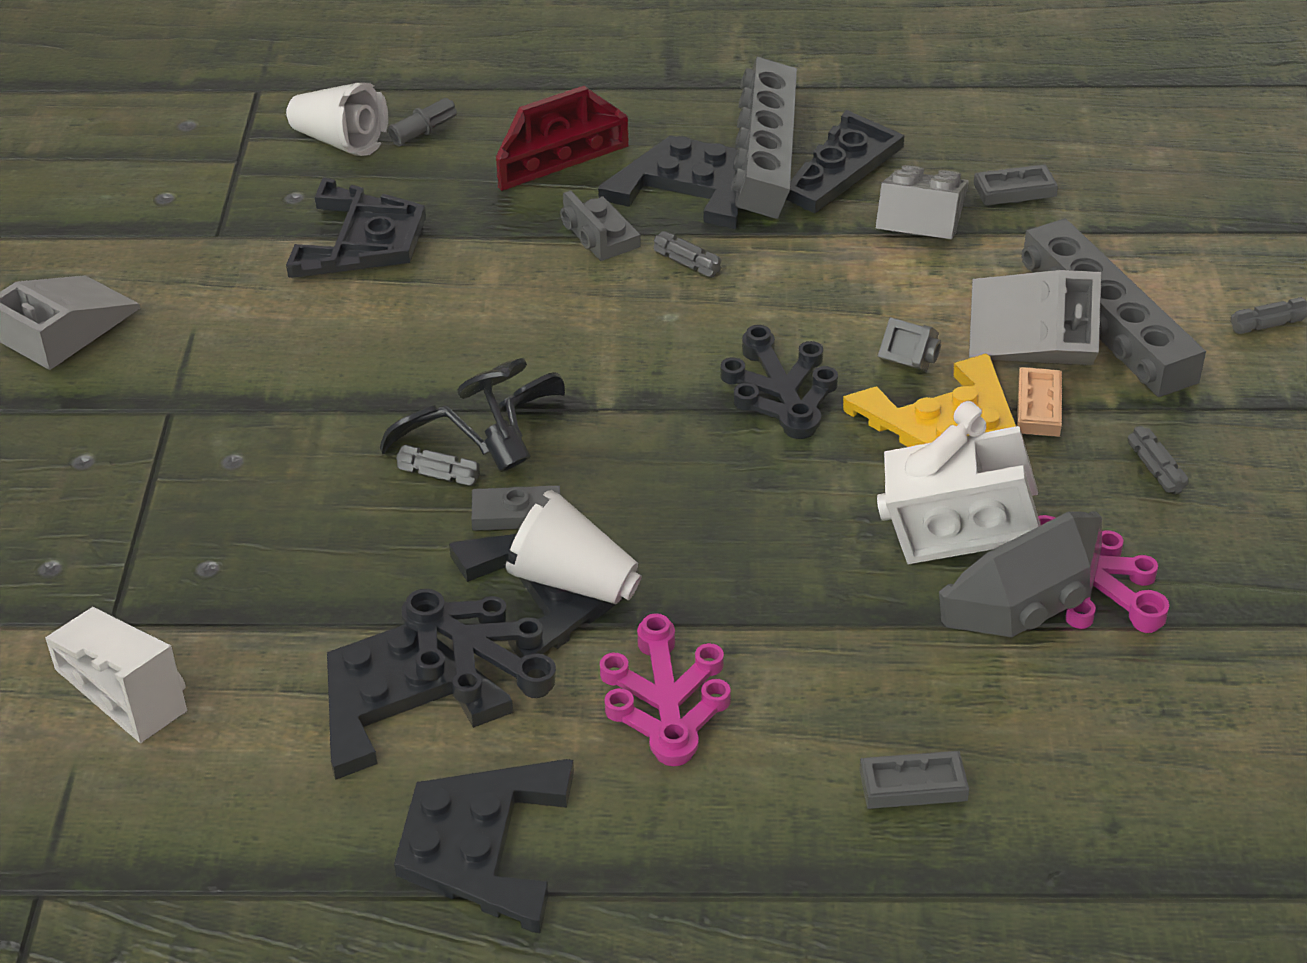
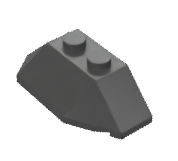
[939,511,1102,637]

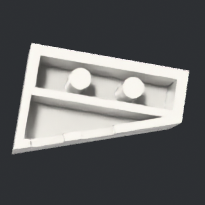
[45,607,187,744]

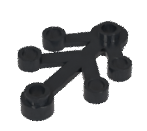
[720,325,838,439]
[402,589,556,703]

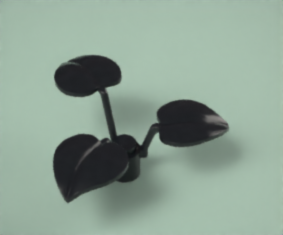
[380,358,565,472]

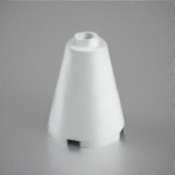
[286,82,388,156]
[506,490,642,604]

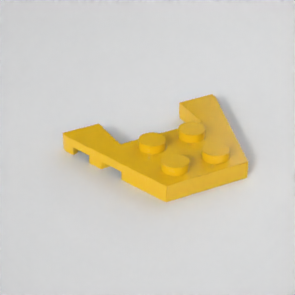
[843,353,1016,447]

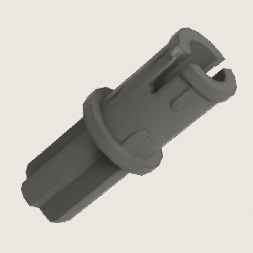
[388,98,457,147]

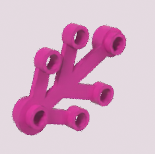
[1038,515,1169,633]
[600,614,731,766]

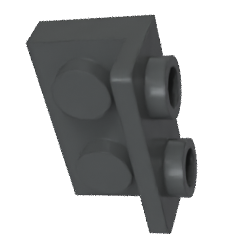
[560,190,641,261]

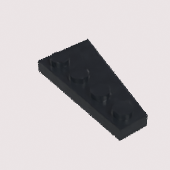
[786,110,905,213]

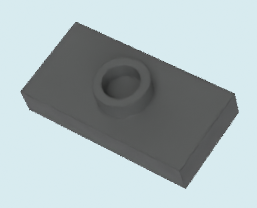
[974,164,1058,206]
[472,486,561,531]
[859,751,969,809]

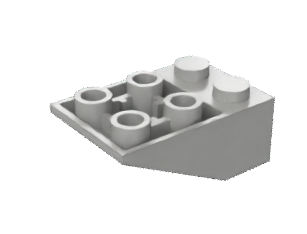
[875,165,969,239]
[969,270,1101,365]
[0,275,140,370]

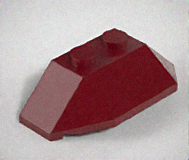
[496,85,629,191]

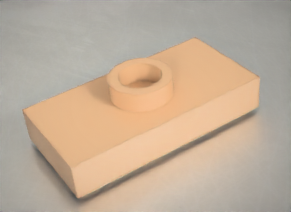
[1017,367,1062,437]

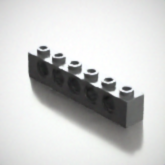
[731,57,797,219]
[1021,218,1206,397]

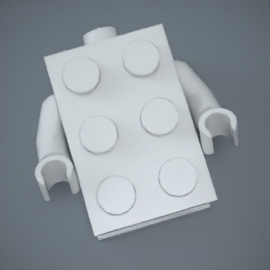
[877,401,1041,564]

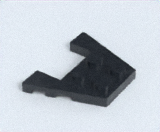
[598,135,738,229]
[286,178,426,278]
[449,534,624,658]
[327,624,513,779]
[394,759,574,933]

